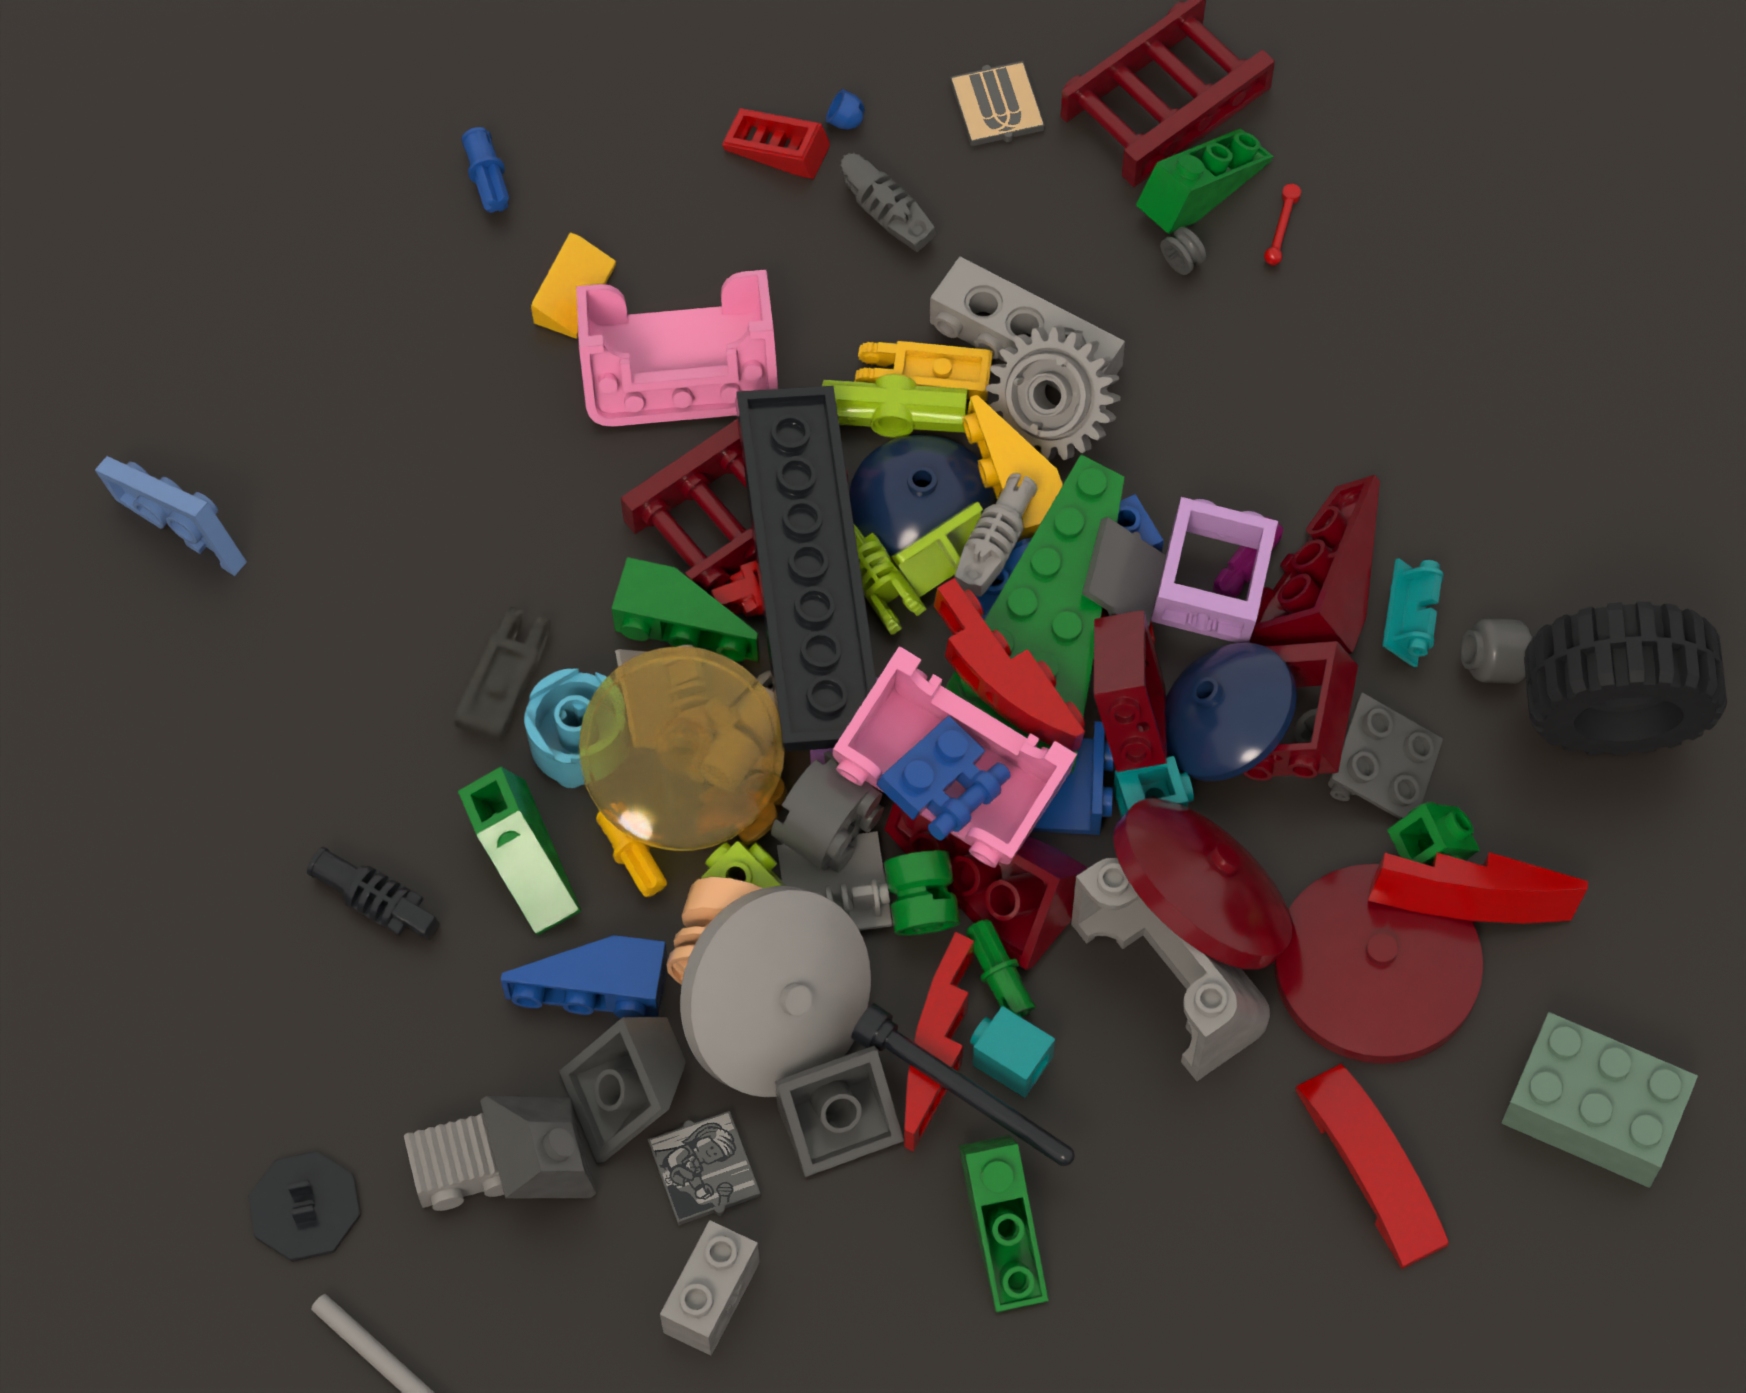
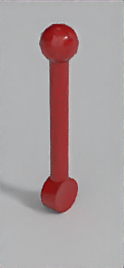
[1264,184,1301,265]

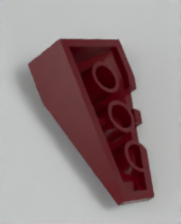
[1249,475,1380,654]
[885,802,1088,970]

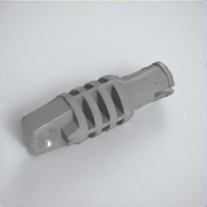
[955,473,1038,597]

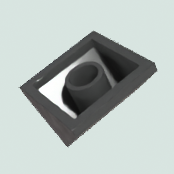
[775,1045,904,1177]

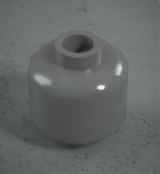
[1460,618,1533,684]

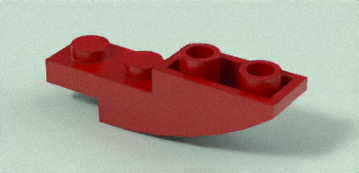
[934,578,1085,752]

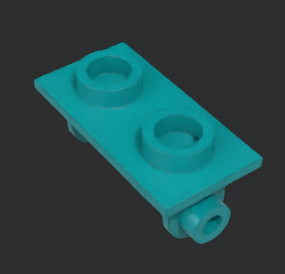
[1383,558,1444,667]

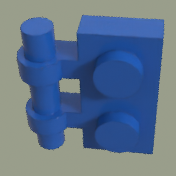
[876,716,1011,840]

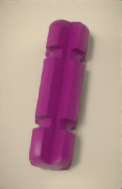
[1213,516,1283,598]

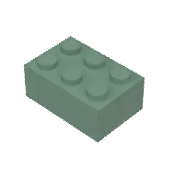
[1501,1012,1698,1188]

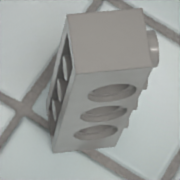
[930,257,1125,394]

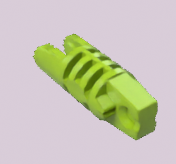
[854,525,927,635]

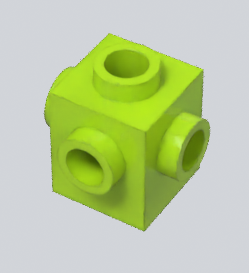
[701,841,787,888]

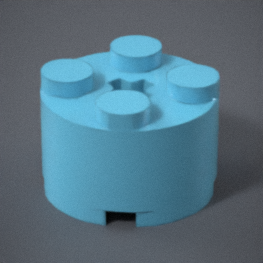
[524,669,630,788]

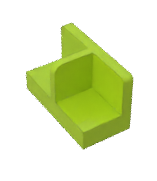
[891,502,983,598]

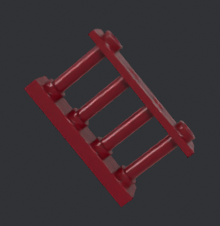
[1060,0,1275,187]
[620,419,848,595]

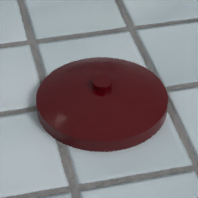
[1113,798,1292,970]
[1274,864,1483,1064]

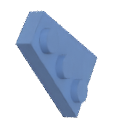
[95,456,247,576]

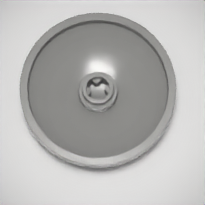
[680,886,871,1097]

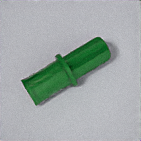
[966,919,1036,1018]

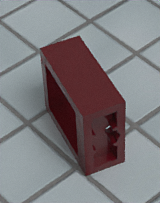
[1094,610,1167,772]
[1243,641,1358,781]

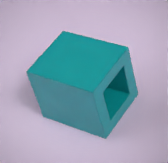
[970,1006,1055,1098]

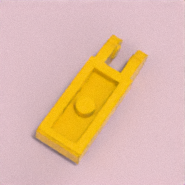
[854,341,993,401]

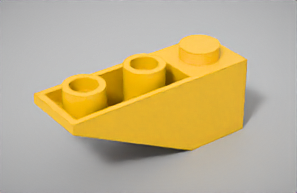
[962,395,1063,542]

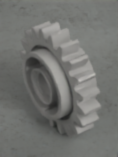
[986,325,1121,460]

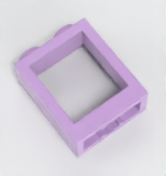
[1151,497,1278,643]

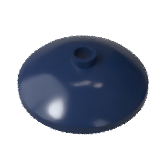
[849,434,995,561]
[1166,643,1297,781]

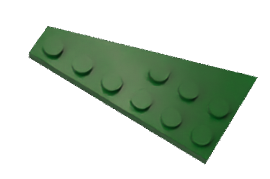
[945,454,1125,773]

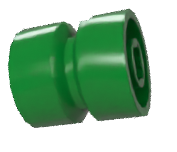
[884,850,961,936]

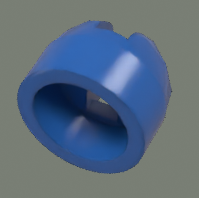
[826,89,865,130]

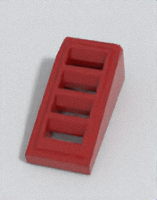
[722,108,830,179]

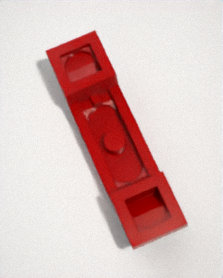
[1295,1063,1449,1269]

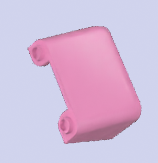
[576,270,778,427]
[833,646,1077,867]

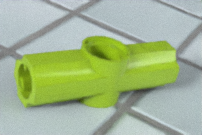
[822,374,968,438]

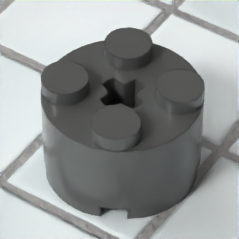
[771,751,884,873]

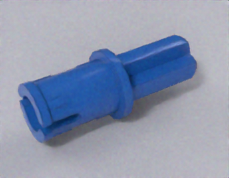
[461,127,509,213]

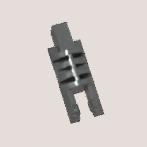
[840,152,937,252]

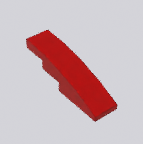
[1368,852,1588,924]
[904,932,974,1152]

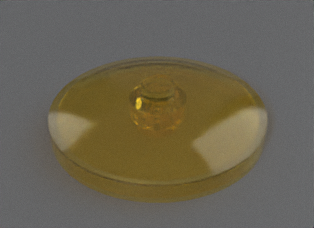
[579,647,785,851]

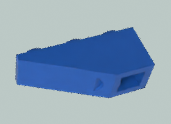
[501,935,668,1018]

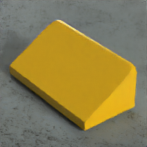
[531,232,616,339]

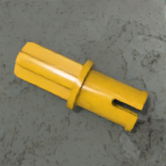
[596,802,667,897]

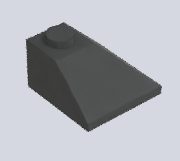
[559,1017,686,1163]
[480,1096,596,1198]

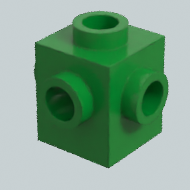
[1387,802,1480,866]

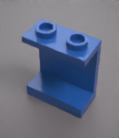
[1031,722,1113,835]

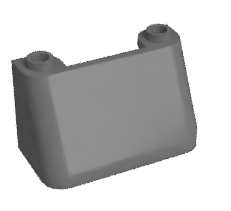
[1071,858,1270,1081]

